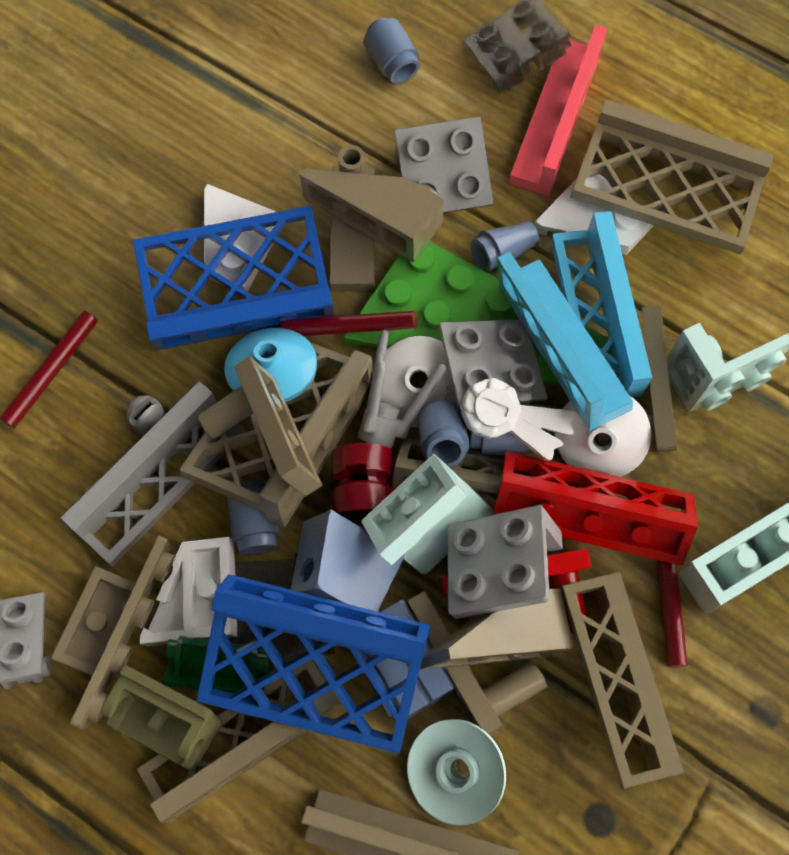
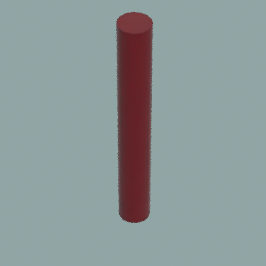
[0,310,98,429]
[282,310,418,336]
[657,560,688,668]

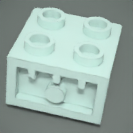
[667,323,789,412]
[361,454,493,574]

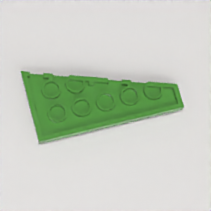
[344,241,618,387]

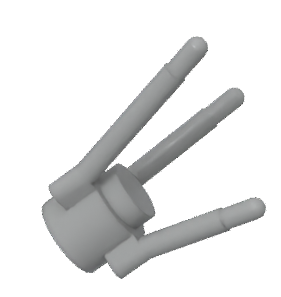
[357,330,446,448]

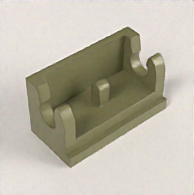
[101,665,222,773]

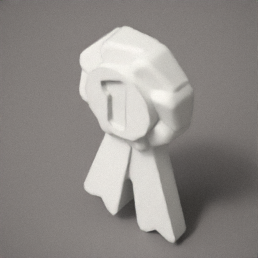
[460,378,577,461]

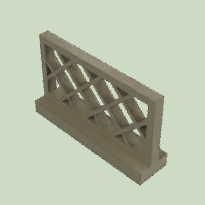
[570,100,774,254]
[179,343,373,528]
[302,789,519,855]

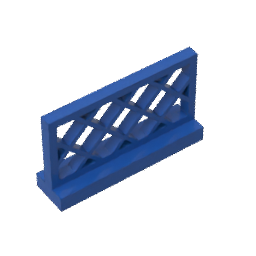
[133,206,333,351]
[197,574,430,754]

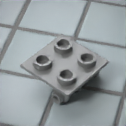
[394,116,494,212]
[439,319,547,407]
[0,592,52,689]

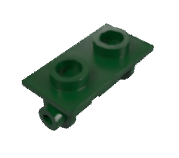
[162,635,272,697]

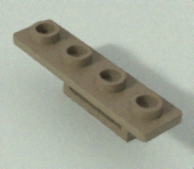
[51,536,175,730]

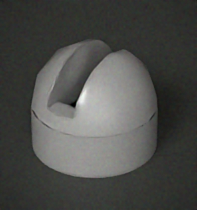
[126,396,166,435]

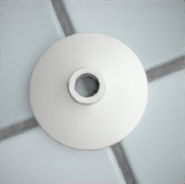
[380,336,453,428]
[555,395,651,477]

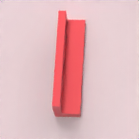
[509,25,608,197]

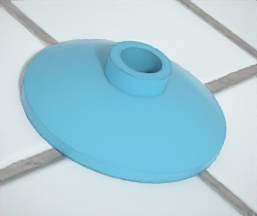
[224,328,317,402]

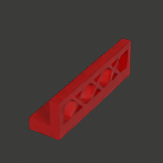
[492,450,698,566]

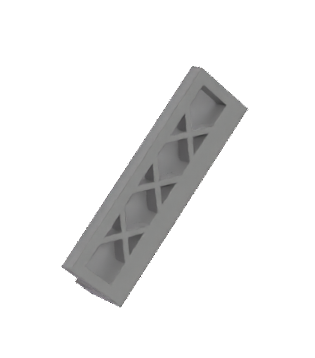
[61,381,246,567]

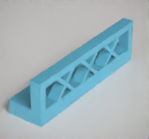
[551,211,652,398]
[497,252,633,431]

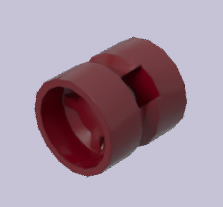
[331,443,393,525]

